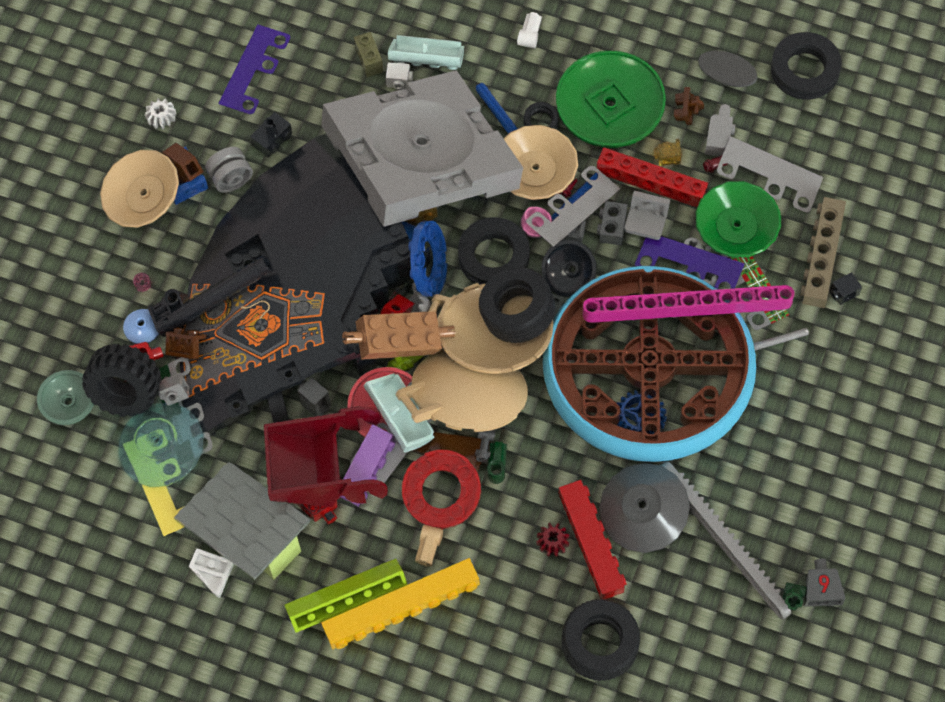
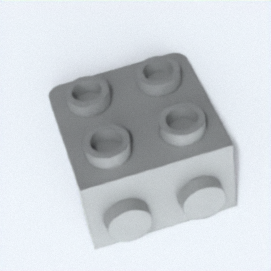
[624,191,670,240]

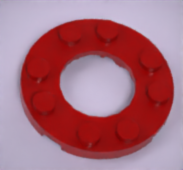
[402,450,481,529]

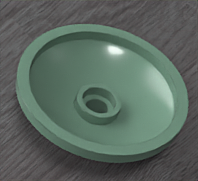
[37,370,94,425]

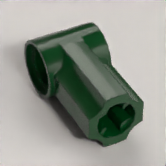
[487,441,507,484]
[782,582,806,611]

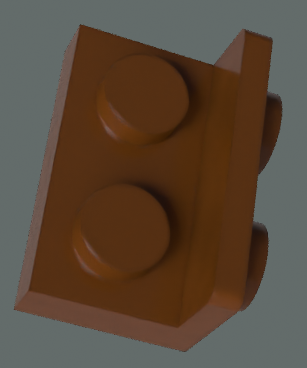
[165,327,206,359]

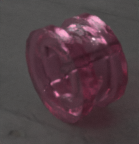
[133,273,151,292]

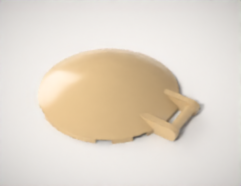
[428,283,553,374]
[395,350,528,432]

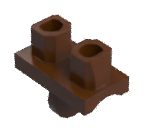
[674,87,704,125]

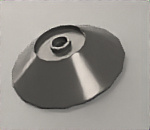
[599,463,690,553]

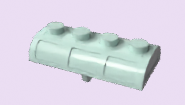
[388,35,464,70]
[364,373,434,452]

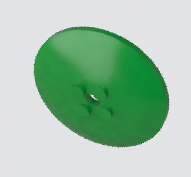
[556,51,666,148]

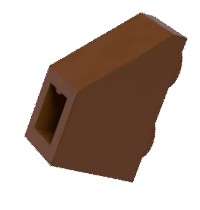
[161,143,204,184]

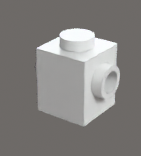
[386,62,413,90]

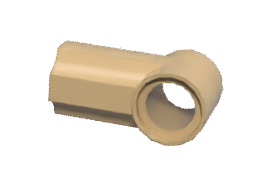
[415,525,443,567]

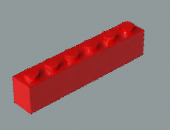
[558,480,627,600]

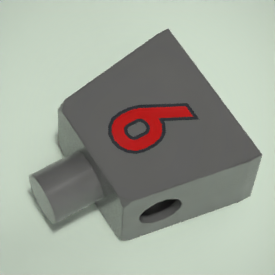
[804,559,845,607]

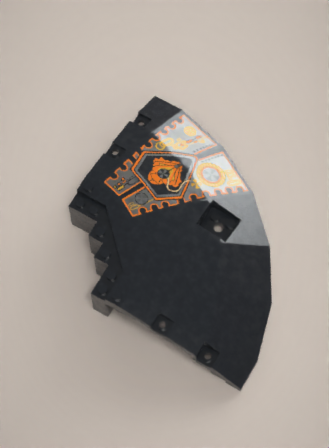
[179,134,411,441]

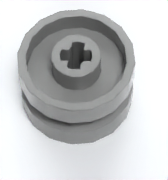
[205,147,253,193]

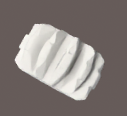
[145,98,176,130]

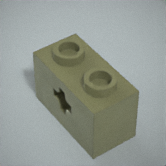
[354,32,384,77]

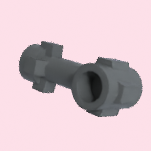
[475,430,495,463]

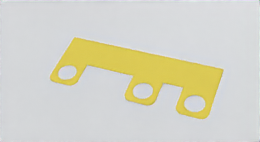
[125,430,185,536]

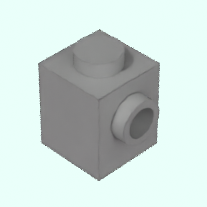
[158,372,190,406]

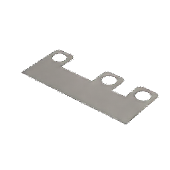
[717,136,823,213]

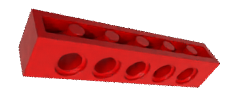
[597,147,708,207]

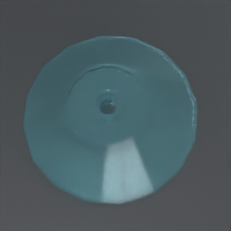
[118,403,203,487]

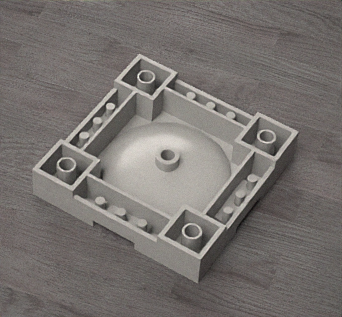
[321,70,523,227]

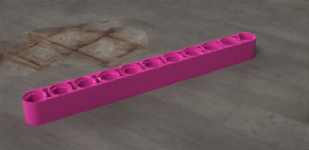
[582,285,795,323]

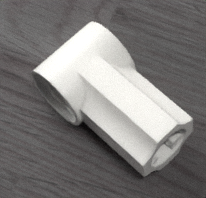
[517,12,542,49]

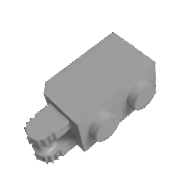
[705,104,736,156]

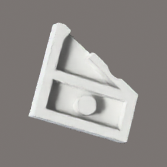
[189,548,234,598]

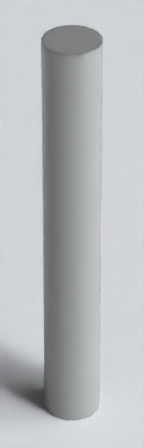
[753,328,809,351]

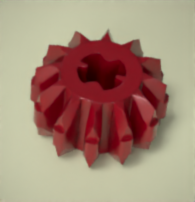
[536,522,570,557]

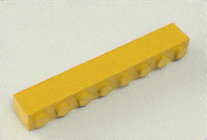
[321,558,480,650]

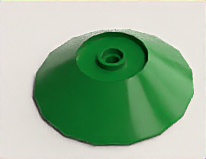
[695,181,781,257]

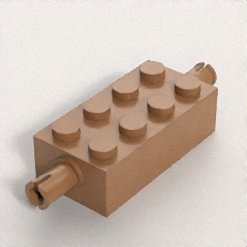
[342,311,456,360]

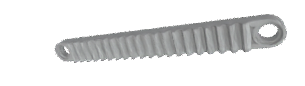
[660,461,791,620]

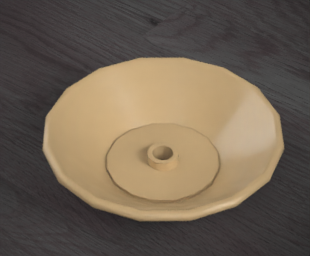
[504,125,578,200]
[100,150,179,228]

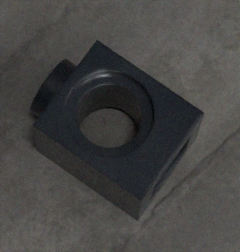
[830,272,862,305]

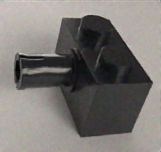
[250,112,293,157]

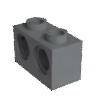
[597,201,628,246]
[298,377,331,417]

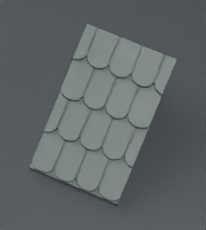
[174,462,311,580]

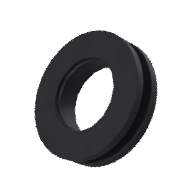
[771,32,842,100]
[458,217,530,285]

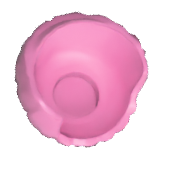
[521,207,552,238]

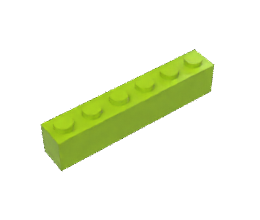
[284,558,408,633]

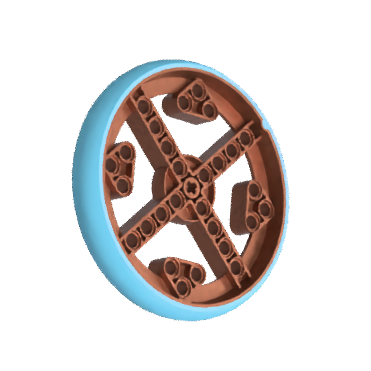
[543,266,756,462]

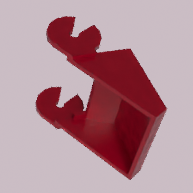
[264,406,388,507]

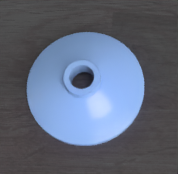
[123,309,159,344]

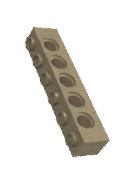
[800,197,846,308]

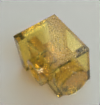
[653,139,682,166]

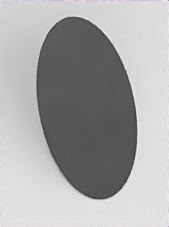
[698,51,757,87]

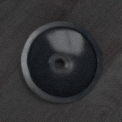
[542,240,597,297]

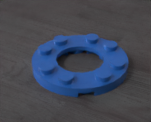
[409,221,447,297]

